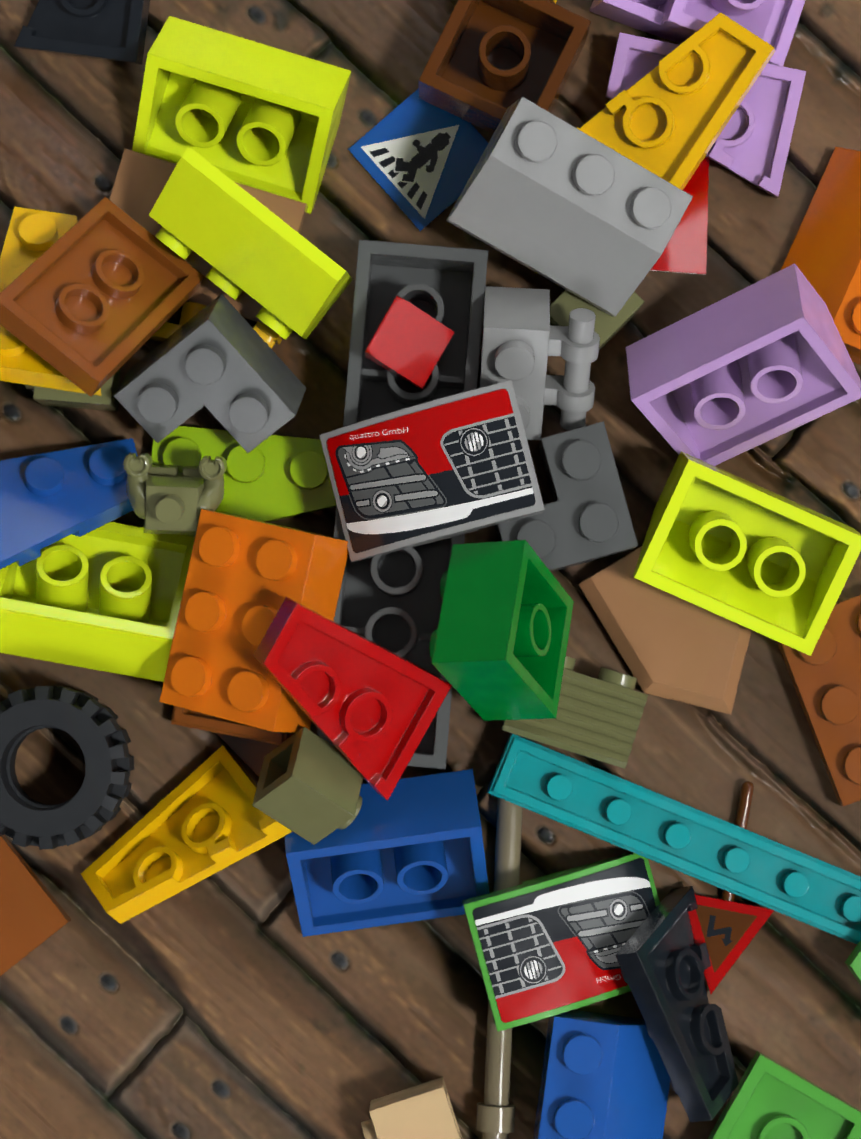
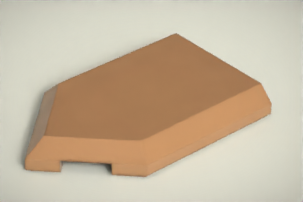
[578,546,752,715]

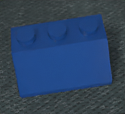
[284,769,490,937]
[533,1010,670,1139]

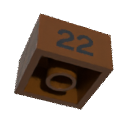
[419,0,591,134]

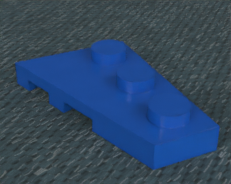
[0,438,138,569]

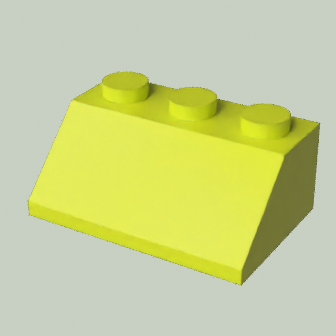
[132,16,351,214]
[149,146,353,340]
[633,451,861,656]
[0,522,195,682]

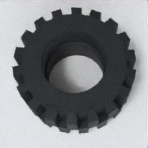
[0,686,134,850]

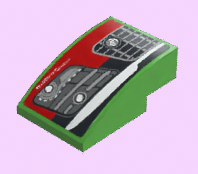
[462,852,660,1032]

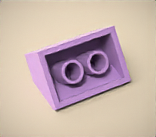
[626,263,861,466]

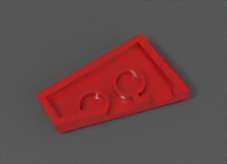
[253,596,452,801]

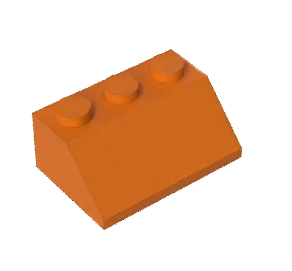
[780,147,861,365]

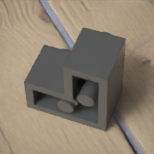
[114,294,306,453]
[495,421,638,572]

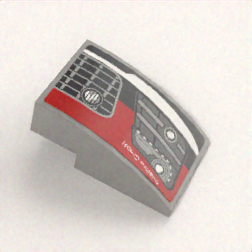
[319,380,545,562]

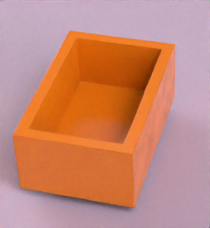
[159,509,349,733]

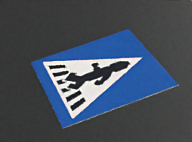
[348,88,488,231]

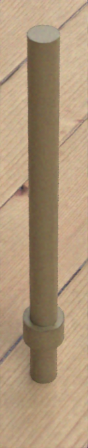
[476,797,523,1139]

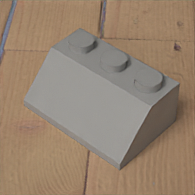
[446,97,693,317]

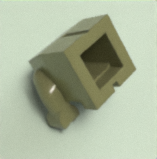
[123,453,227,535]

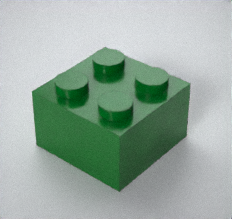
[430,540,574,721]

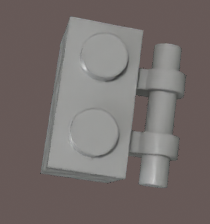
[478,286,600,440]

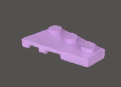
[605,32,806,198]

